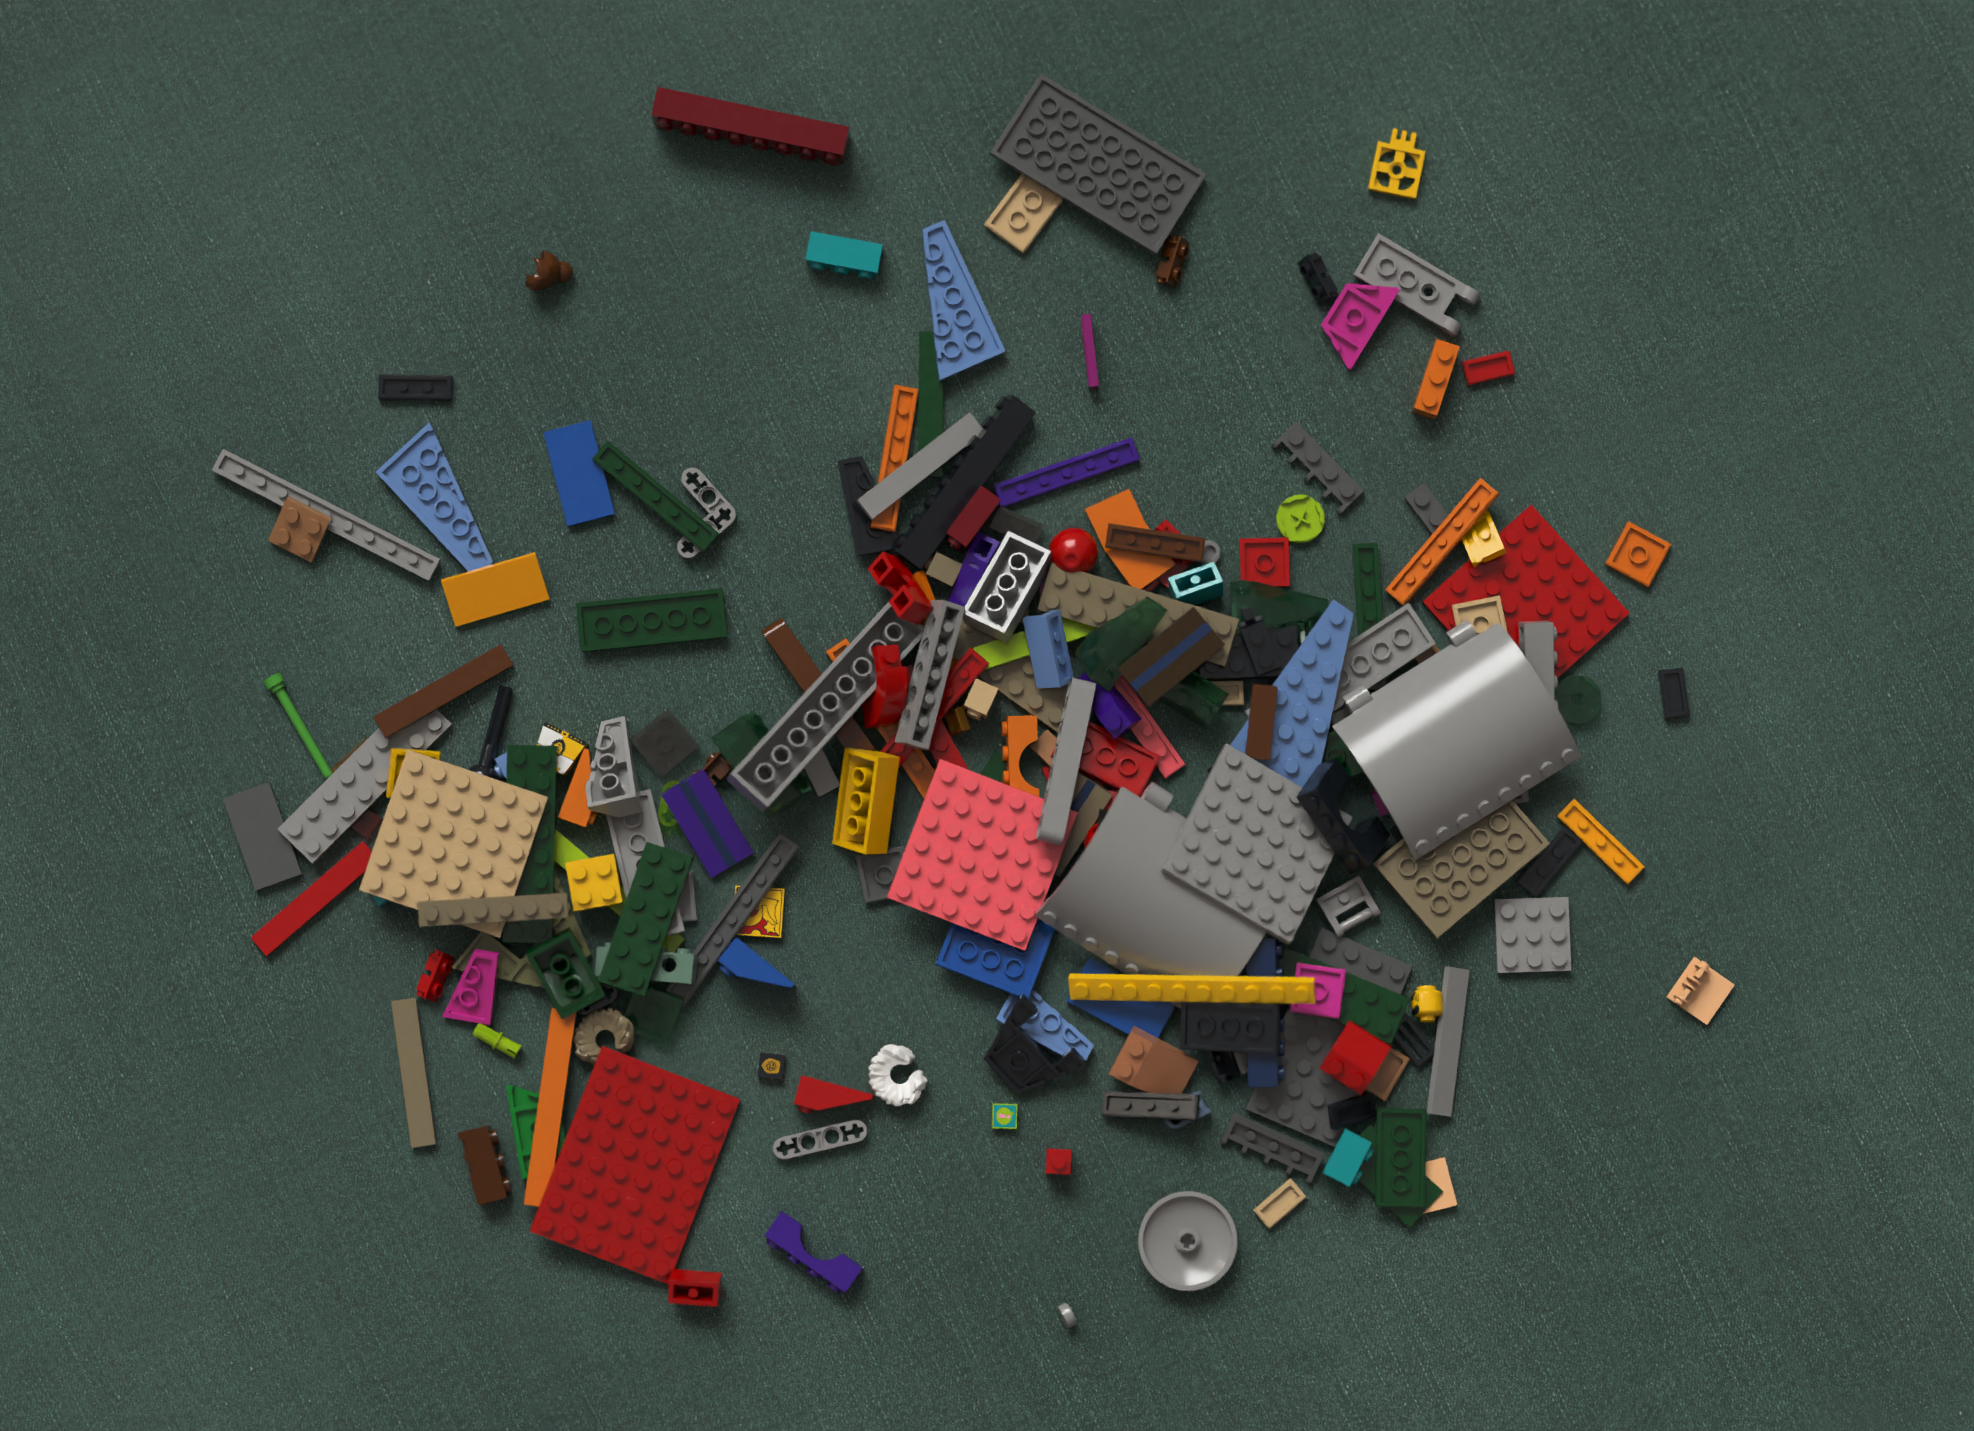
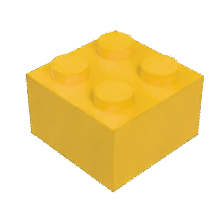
[565,854,624,912]

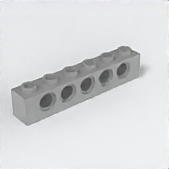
[894,600,965,750]

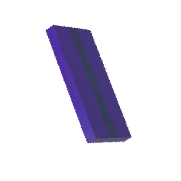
[661,769,754,878]

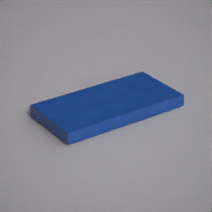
[543,420,615,527]
[1066,957,1175,1038]

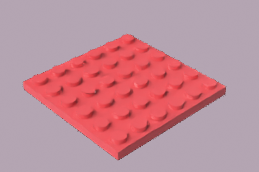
[886,759,1078,951]

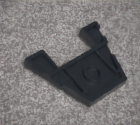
[984,994,1088,1094]

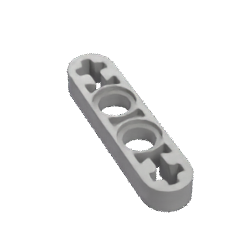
[773,1120,867,1159]

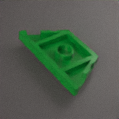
[506,1085,566,1179]

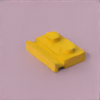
[1462,510,1507,567]

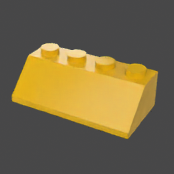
[832,748,900,854]

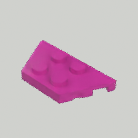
[1321,283,1400,370]

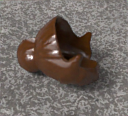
[525,250,573,291]

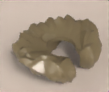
[573,1008,634,1066]

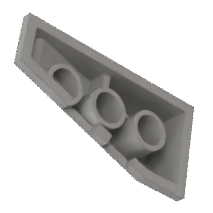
[585,716,643,817]

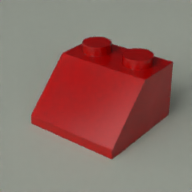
[1319,1020,1391,1095]

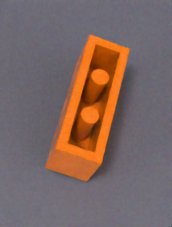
[1412,339,1460,420]

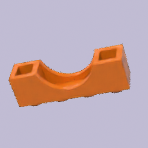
[1001,715,1040,798]

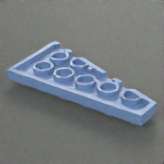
[922,220,1006,382]
[376,422,494,571]

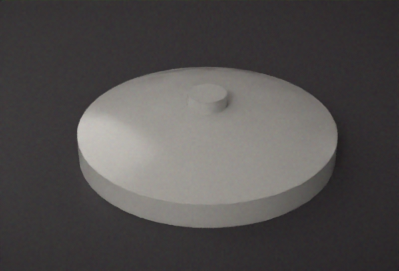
[1138,1191,1237,1291]

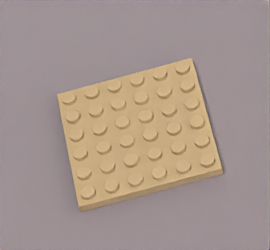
[359,749,549,938]

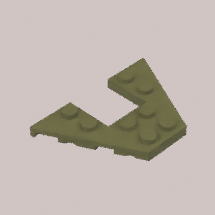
[452,868,591,988]

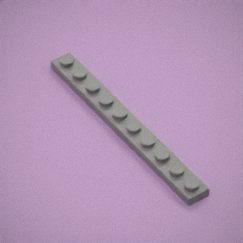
[212,449,441,582]

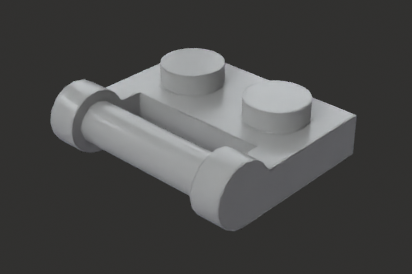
[1316,875,1381,938]

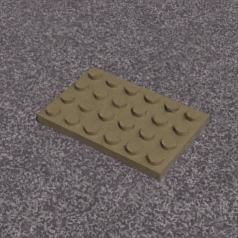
[1373,800,1550,939]

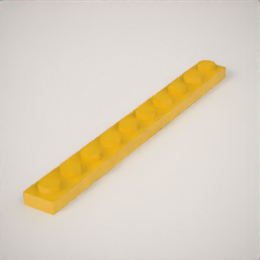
[1068,974,1316,1004]

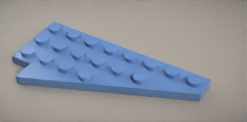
[1230,599,1354,787]

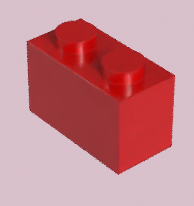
[668,1269,722,1307]

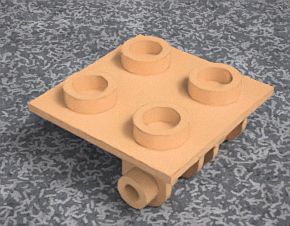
[1667,957,1734,1025]

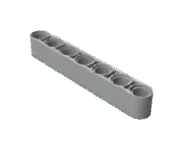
[1036,677,1096,846]

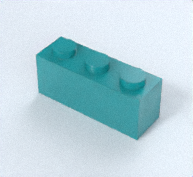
[805,231,883,279]

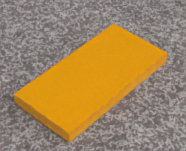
[441,552,550,627]

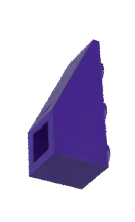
[948,532,1000,607]

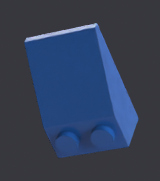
[718,937,796,989]

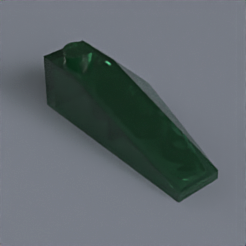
[1074,596,1167,691]

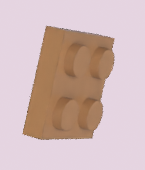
[268,496,332,563]

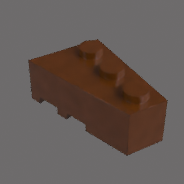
[457,1125,512,1205]

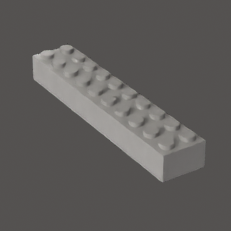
[726,602,924,812]

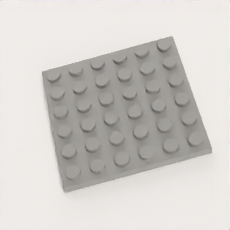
[1161,743,1352,944]

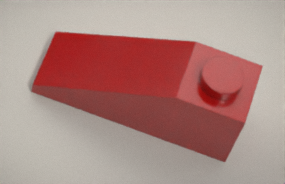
[794,1075,873,1114]

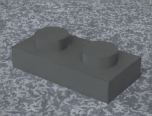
[1404,483,1448,535]

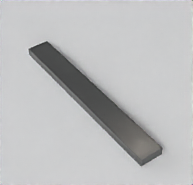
[665,833,800,1007]

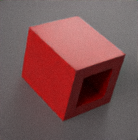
[1045,1149,1072,1175]

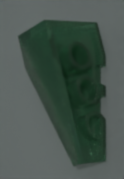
[1230,580,1328,634]

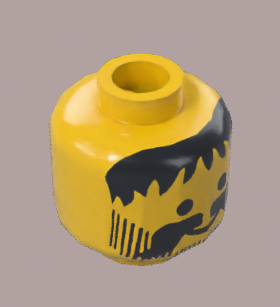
[1411,985,1443,1023]

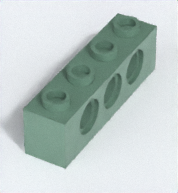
[595,943,698,985]

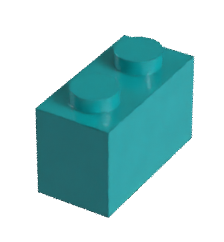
[1168,562,1223,606]
[1322,1129,1374,1187]

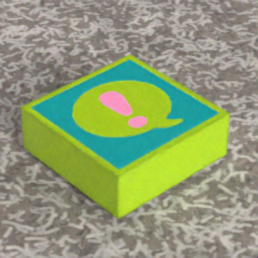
[992,1104,1017,1129]

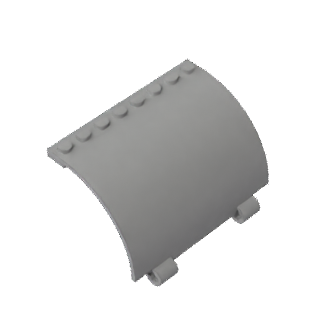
[1332,620,1581,860]
[1035,782,1266,1009]

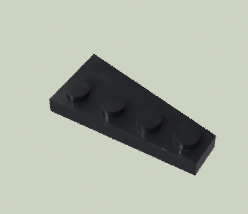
[837,456,899,557]

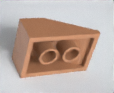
[1109,1026,1199,1094]

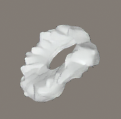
[868,1044,927,1106]

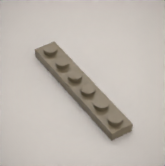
[418,893,569,927]

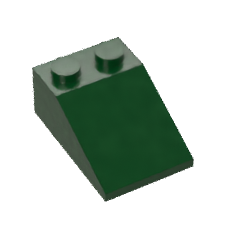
[526,927,606,1019]

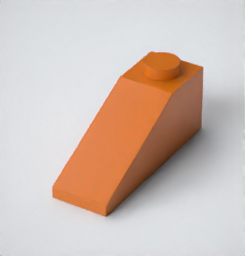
[558,748,598,829]

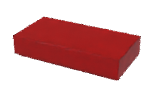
[1462,351,1515,386]

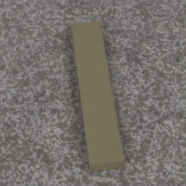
[391,998,436,1148]

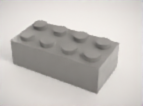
[963,531,1052,643]

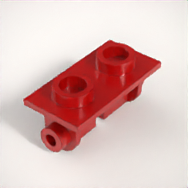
[416,949,455,1002]

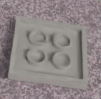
[1494,897,1571,973]

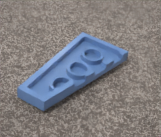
[995,990,1094,1060]

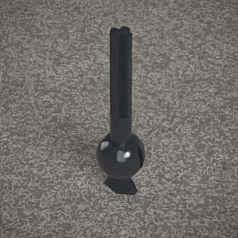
[468,685,513,780]

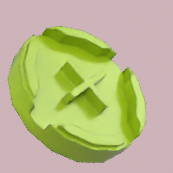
[1276,495,1325,544]

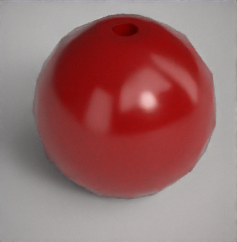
[1049,527,1099,573]

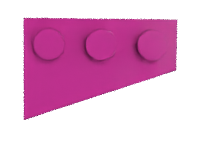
[442,949,500,1025]

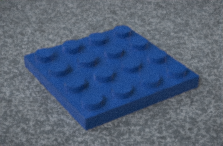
[936,902,1055,998]

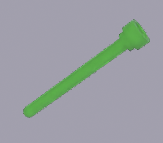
[263,672,333,779]

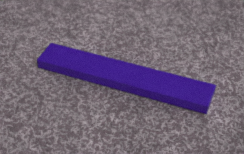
[994,437,1140,508]

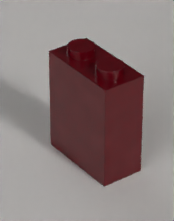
[946,485,1001,552]

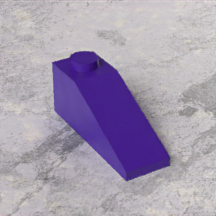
[1078,663,1142,739]

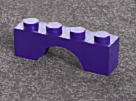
[764,1211,863,1293]

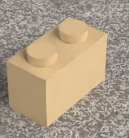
[964,678,999,721]

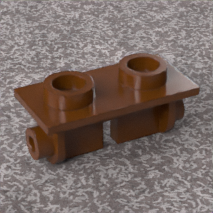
[1155,236,1190,289]
[691,750,735,787]

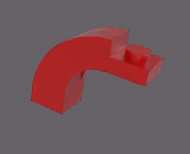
[862,644,908,729]

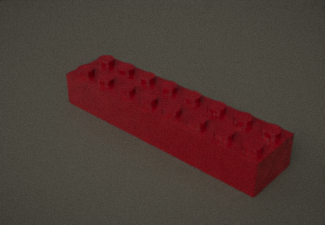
[651,87,850,166]

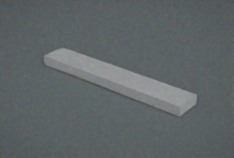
[856,412,983,520]
[1427,966,1470,1117]

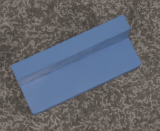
[1023,610,1074,688]

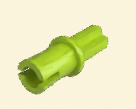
[473,1023,522,1059]

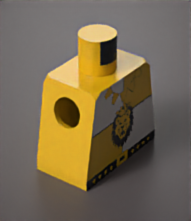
[537,722,588,776]

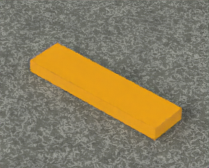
[1556,799,1645,885]

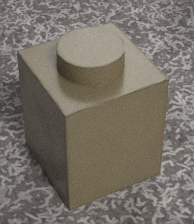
[924,552,962,589]

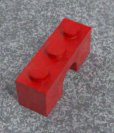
[868,552,934,625]

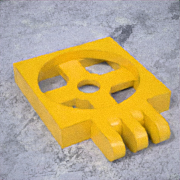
[1368,128,1426,200]

